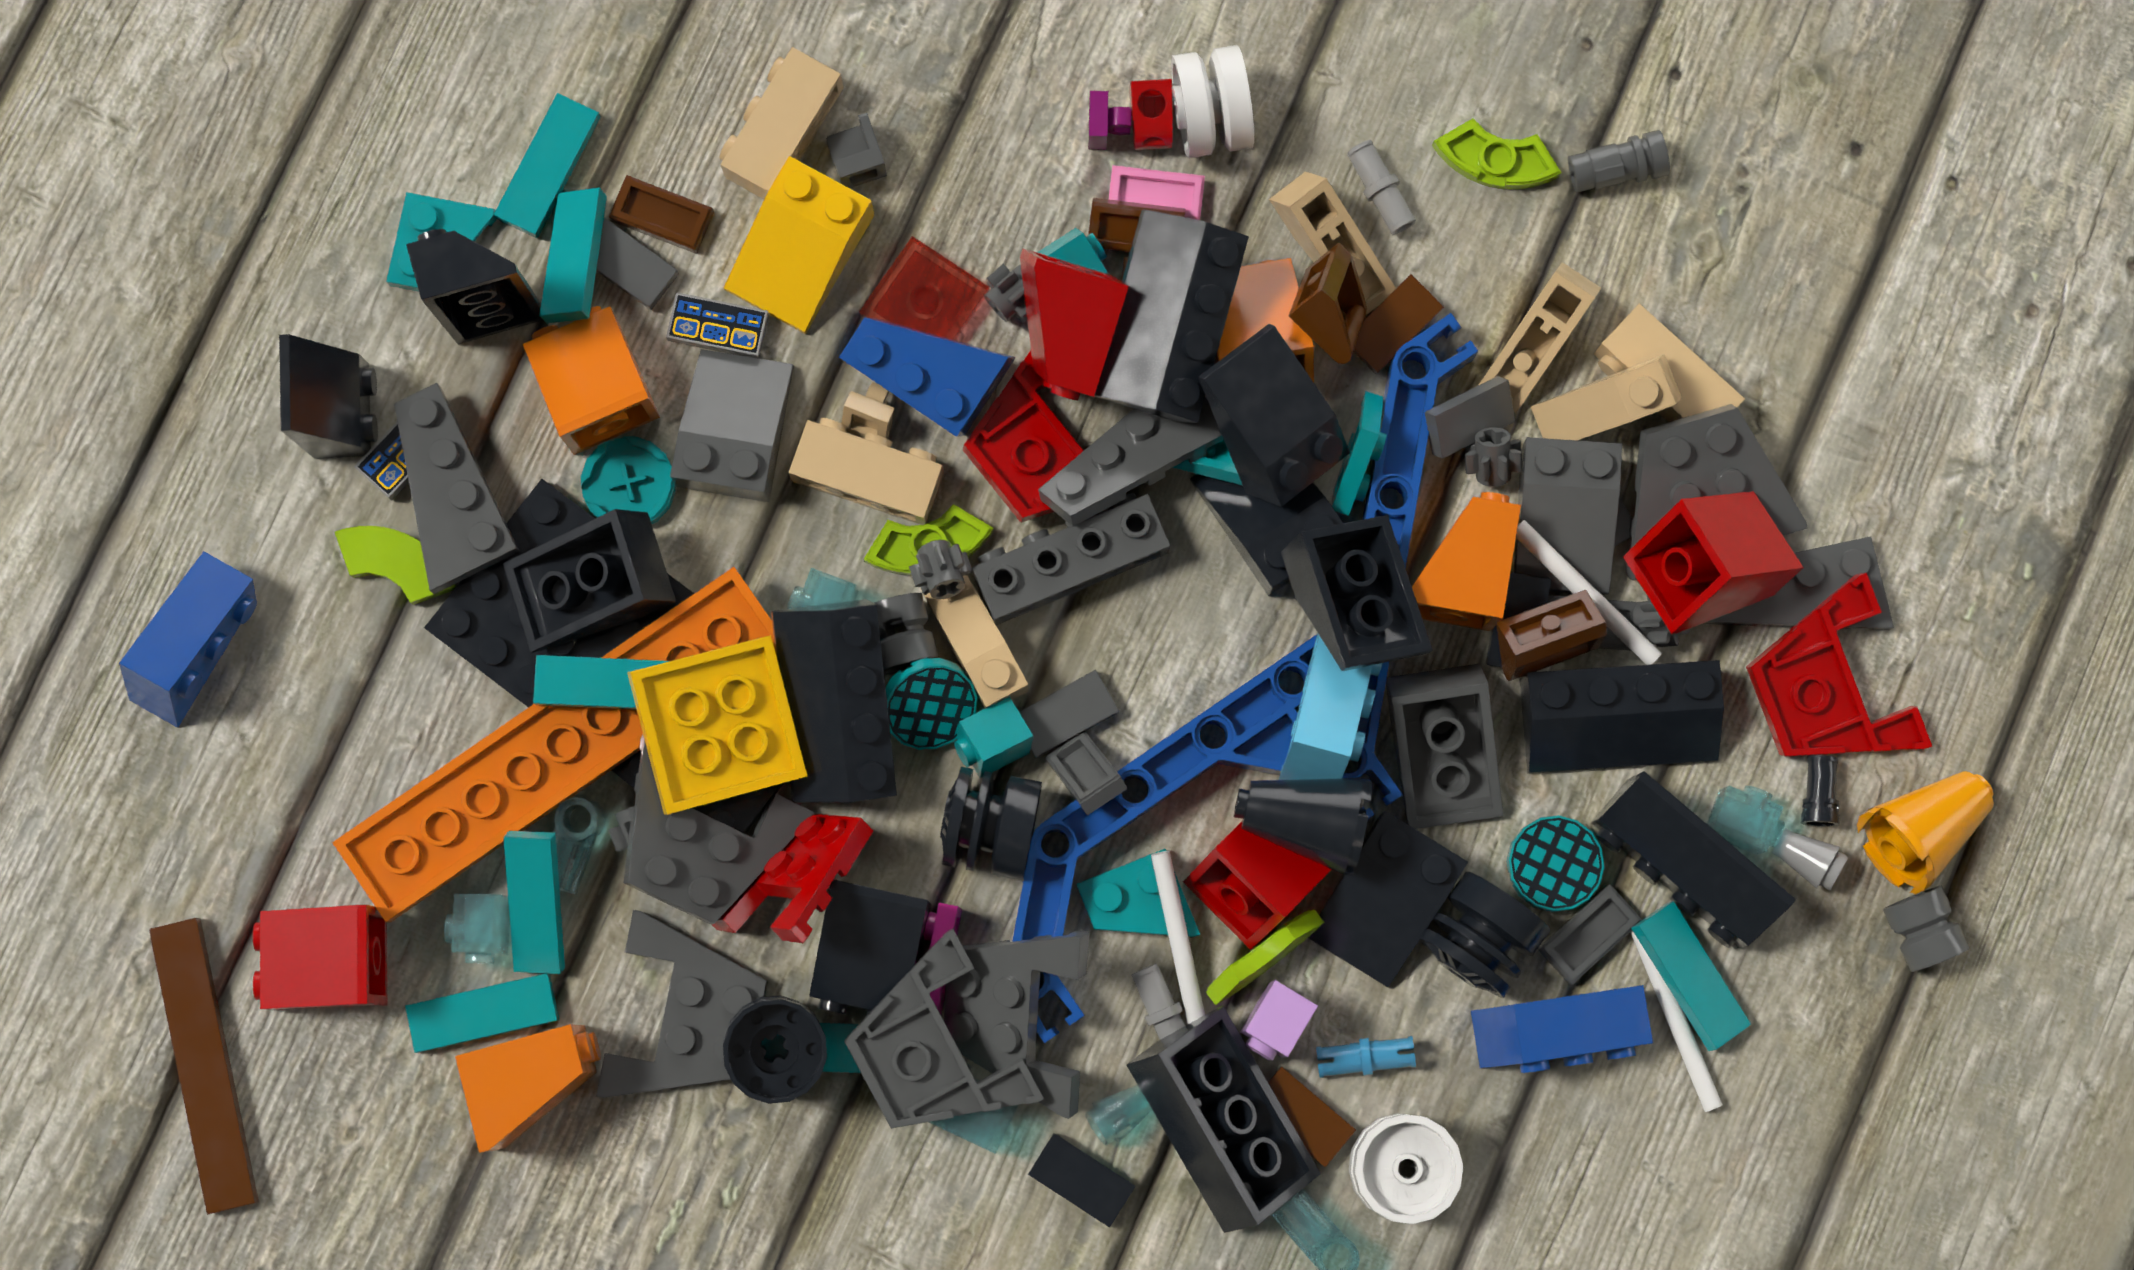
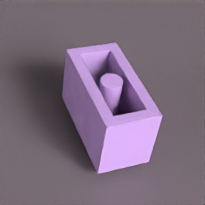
[1240,980,1318,1061]

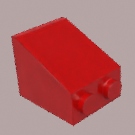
[1020,248,1129,401]
[1623,491,1804,634]
[1183,821,1332,950]
[253,905,388,1010]

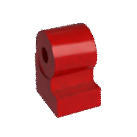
[1129,79,1173,151]

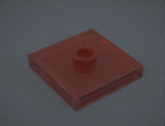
[859,236,990,341]

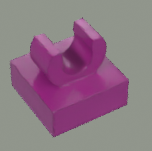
[1088,91,1131,150]

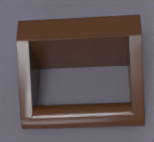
[1289,243,1368,364]
[1496,590,1607,681]

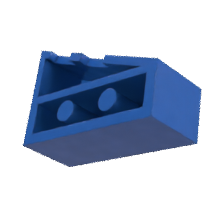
[839,317,1016,437]
[119,551,257,728]
[1471,985,1653,1073]

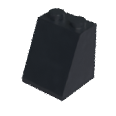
[809,879,932,1016]

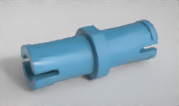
[1316,1036,1416,1078]

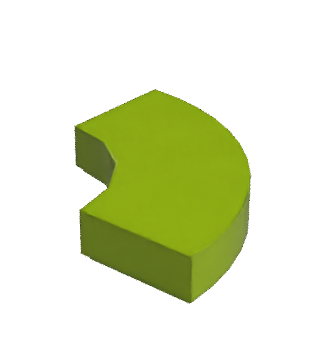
[1432,118,1562,190]
[863,504,994,576]
[334,526,457,605]
[1206,909,1324,1005]

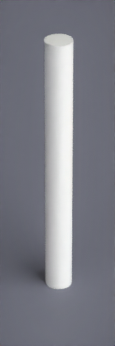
[1516,520,1662,665]
[1151,851,1205,1024]
[1630,931,1723,1112]

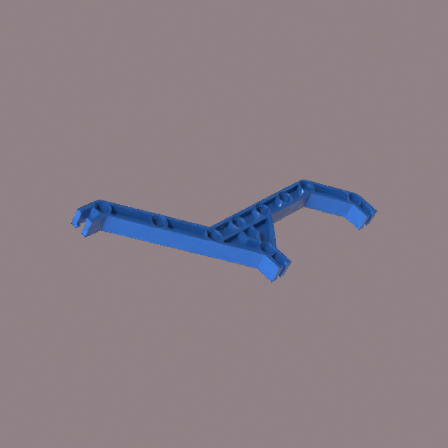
[1012,313,1478,1044]

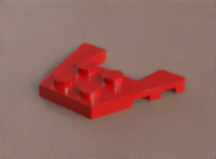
[962,350,1083,523]
[1746,573,1932,756]
[711,814,873,944]

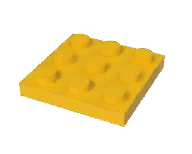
[627,635,807,815]

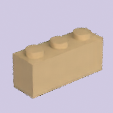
[719,47,844,199]
[1594,303,1745,422]
[788,418,944,525]

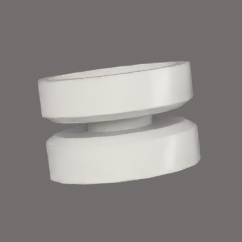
[1171,45,1254,158]
[1349,1113,1463,1224]

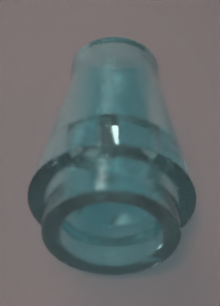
[1085,1085,1152,1146]

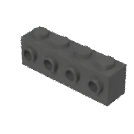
[972,493,1170,626]

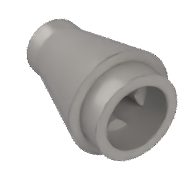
[1772,828,1848,890]

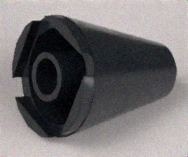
[1234,778,1372,876]

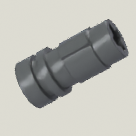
[1568,130,1670,193]

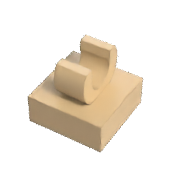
[841,382,895,439]

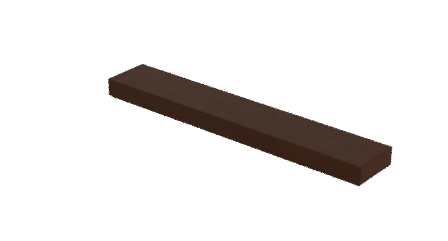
[149,918,259,1215]

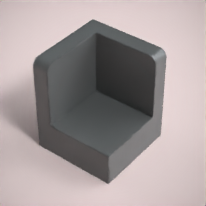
[826,112,887,188]

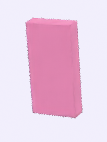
[1108,165,1205,220]

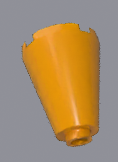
[1857,771,1994,894]

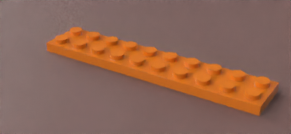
[332,567,776,923]

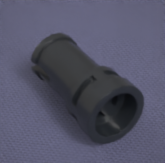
[1800,755,1840,827]

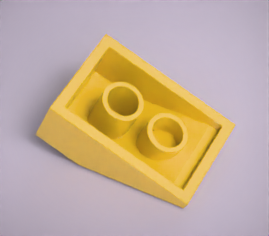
[724,156,874,334]

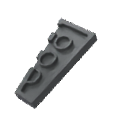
[394,383,520,594]
[1038,397,1224,527]
[1703,536,1894,630]

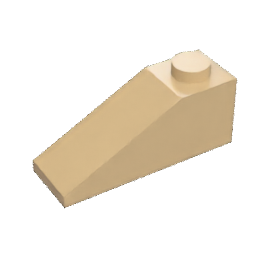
[1269,171,1396,315]
[1479,262,1601,413]
[1531,354,1682,440]
[920,575,1029,709]

